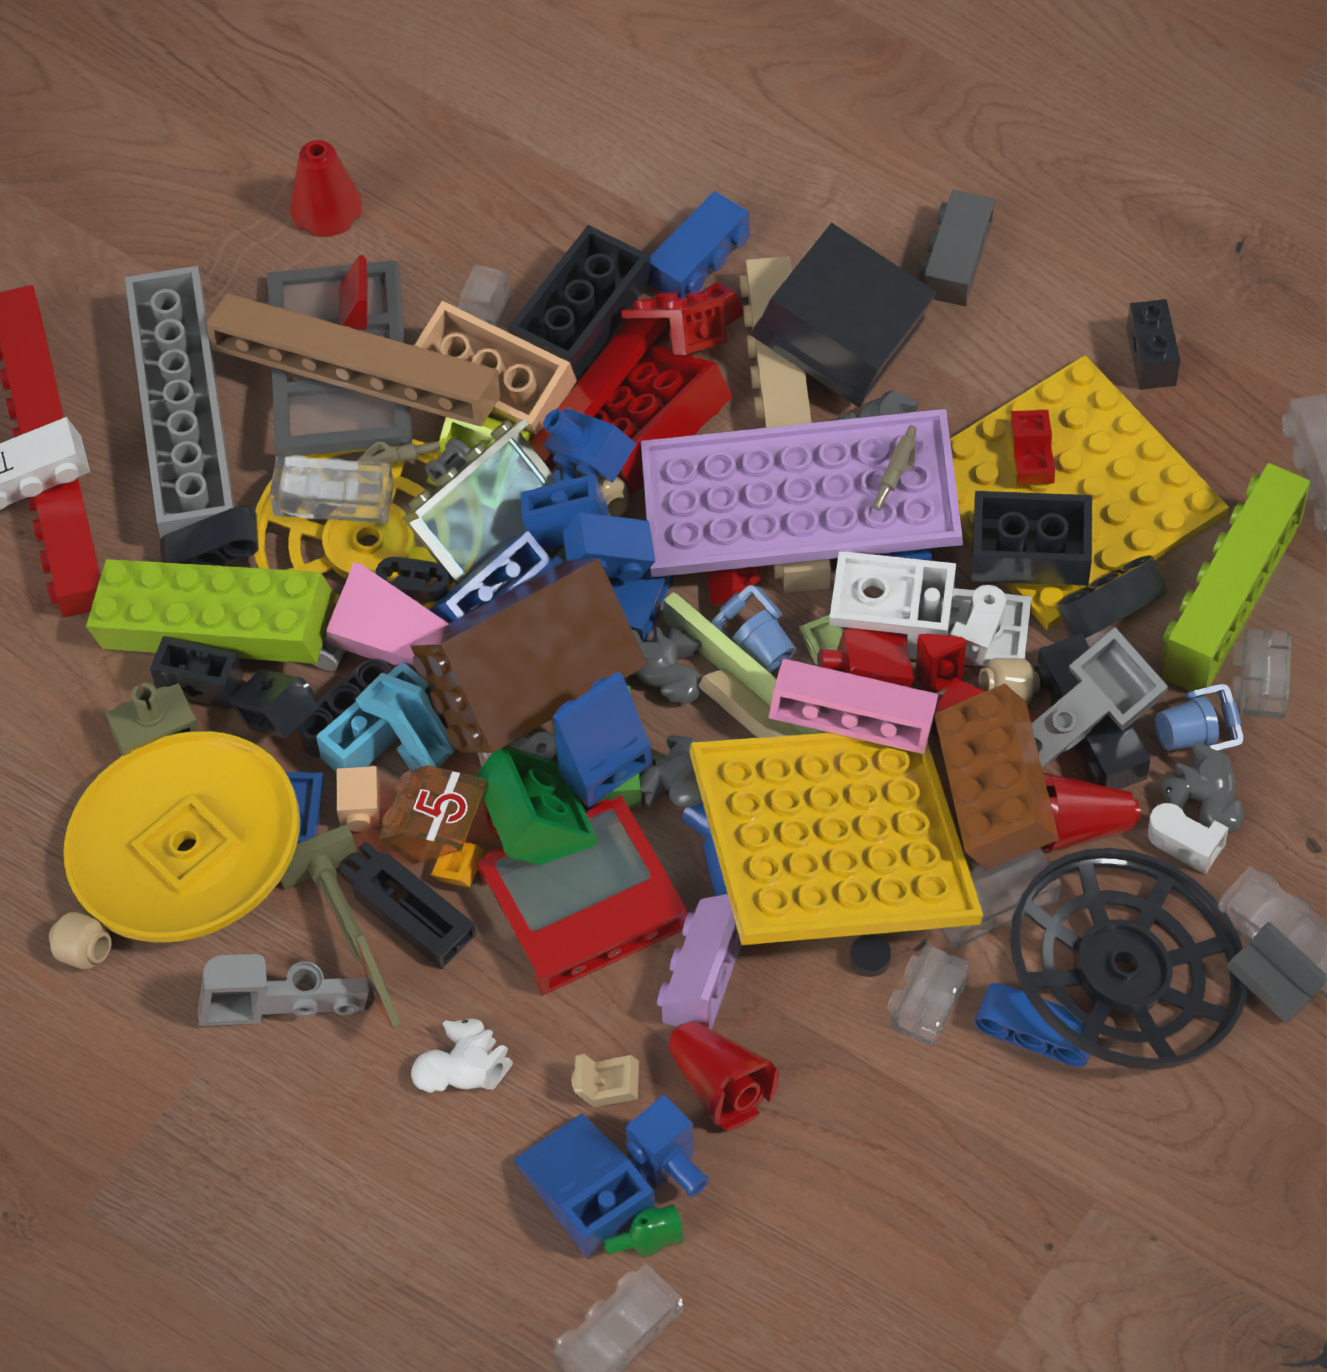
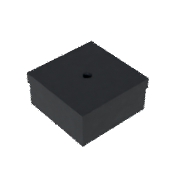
[750,222,937,408]

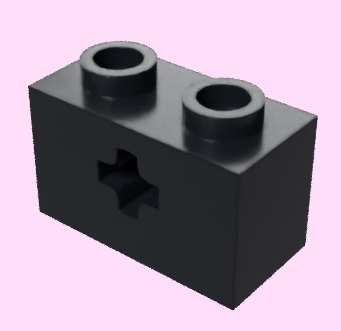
[1126,299,1180,390]
[150,636,243,709]
[228,669,319,738]

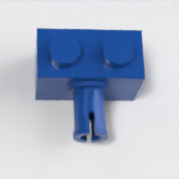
[543,407,636,483]
[521,468,609,549]
[563,512,656,582]
[626,1094,709,1198]

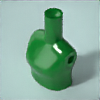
[603,1205,683,1257]

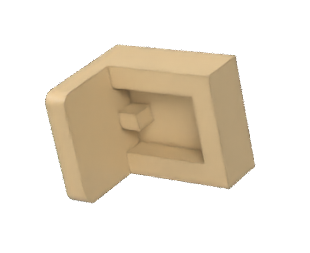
[571,1054,639,1108]

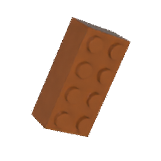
[934,683,1059,870]

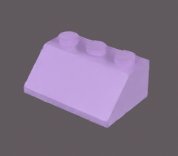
[657,894,742,1029]

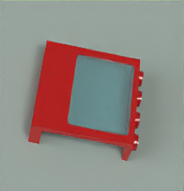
[477,795,688,996]

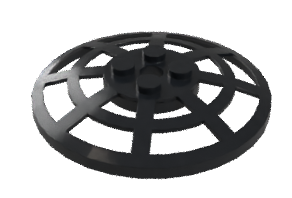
[1010,848,1248,1070]

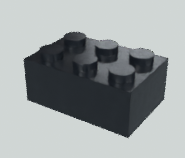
[971,491,1092,586]

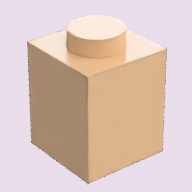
[336,766,380,832]

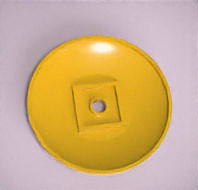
[63,731,300,943]

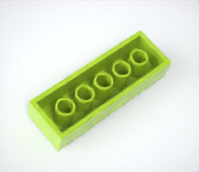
[1159,463,1311,697]
[86,559,336,664]

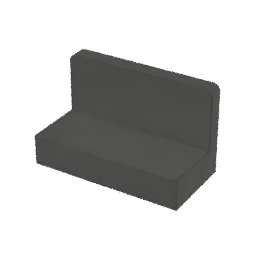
[1226,922,1327,1024]

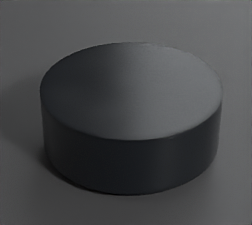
[850,934,891,977]

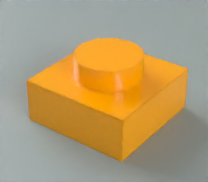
[431,839,485,887]

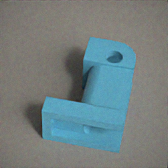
[355,673,457,777]

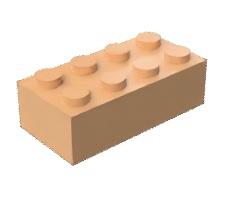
[415,301,576,439]

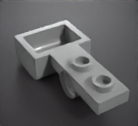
[1031,627,1168,769]
[198,954,368,1026]

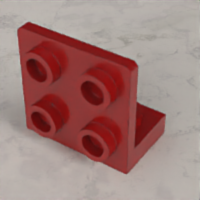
[621,292,727,355]

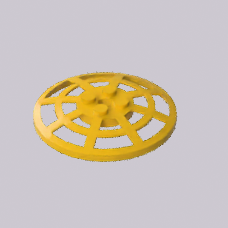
[254,439,482,625]

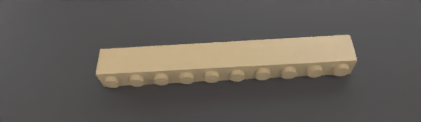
[739,256,830,593]

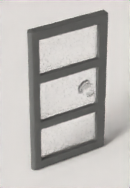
[267,260,413,458]

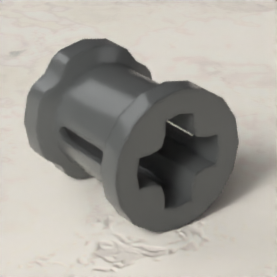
[425,439,470,486]

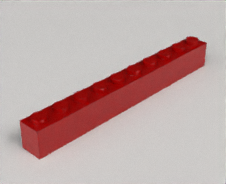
[0,285,101,618]

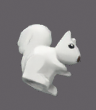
[411,1019,513,1093]

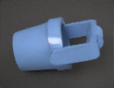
[711,585,796,673]
[1155,684,1243,751]

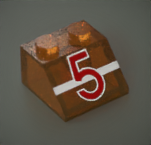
[378,765,487,864]

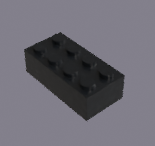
[507,225,652,380]

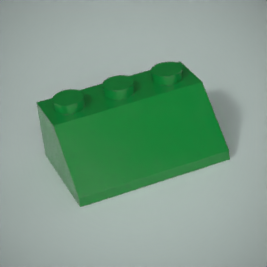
[474,745,598,866]

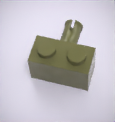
[105,683,199,756]

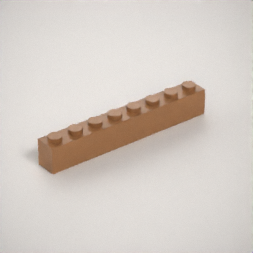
[206,293,500,427]

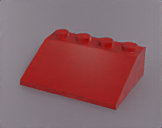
[594,345,733,494]

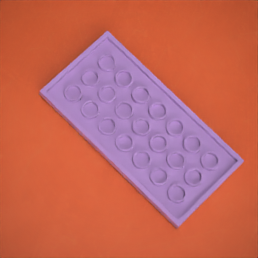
[641,409,963,577]

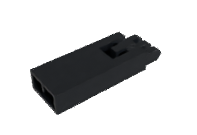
[336,842,476,969]

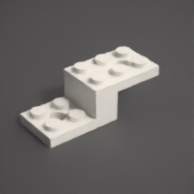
[829,552,1031,667]

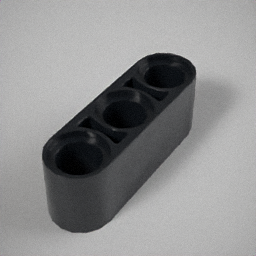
[160,507,259,566]
[1056,555,1168,638]
[298,659,391,758]

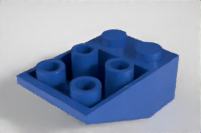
[553,672,652,808]
[513,1114,655,1258]

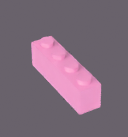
[769,659,938,754]

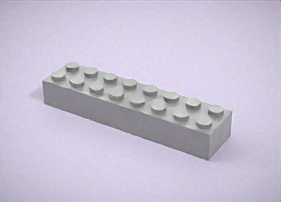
[124,266,235,538]

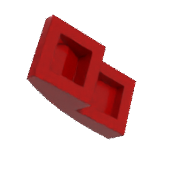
[1010,409,1055,485]

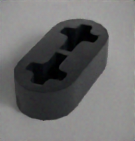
[376,557,450,602]

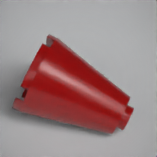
[289,140,362,237]
[1034,773,1141,853]
[668,1021,779,1131]

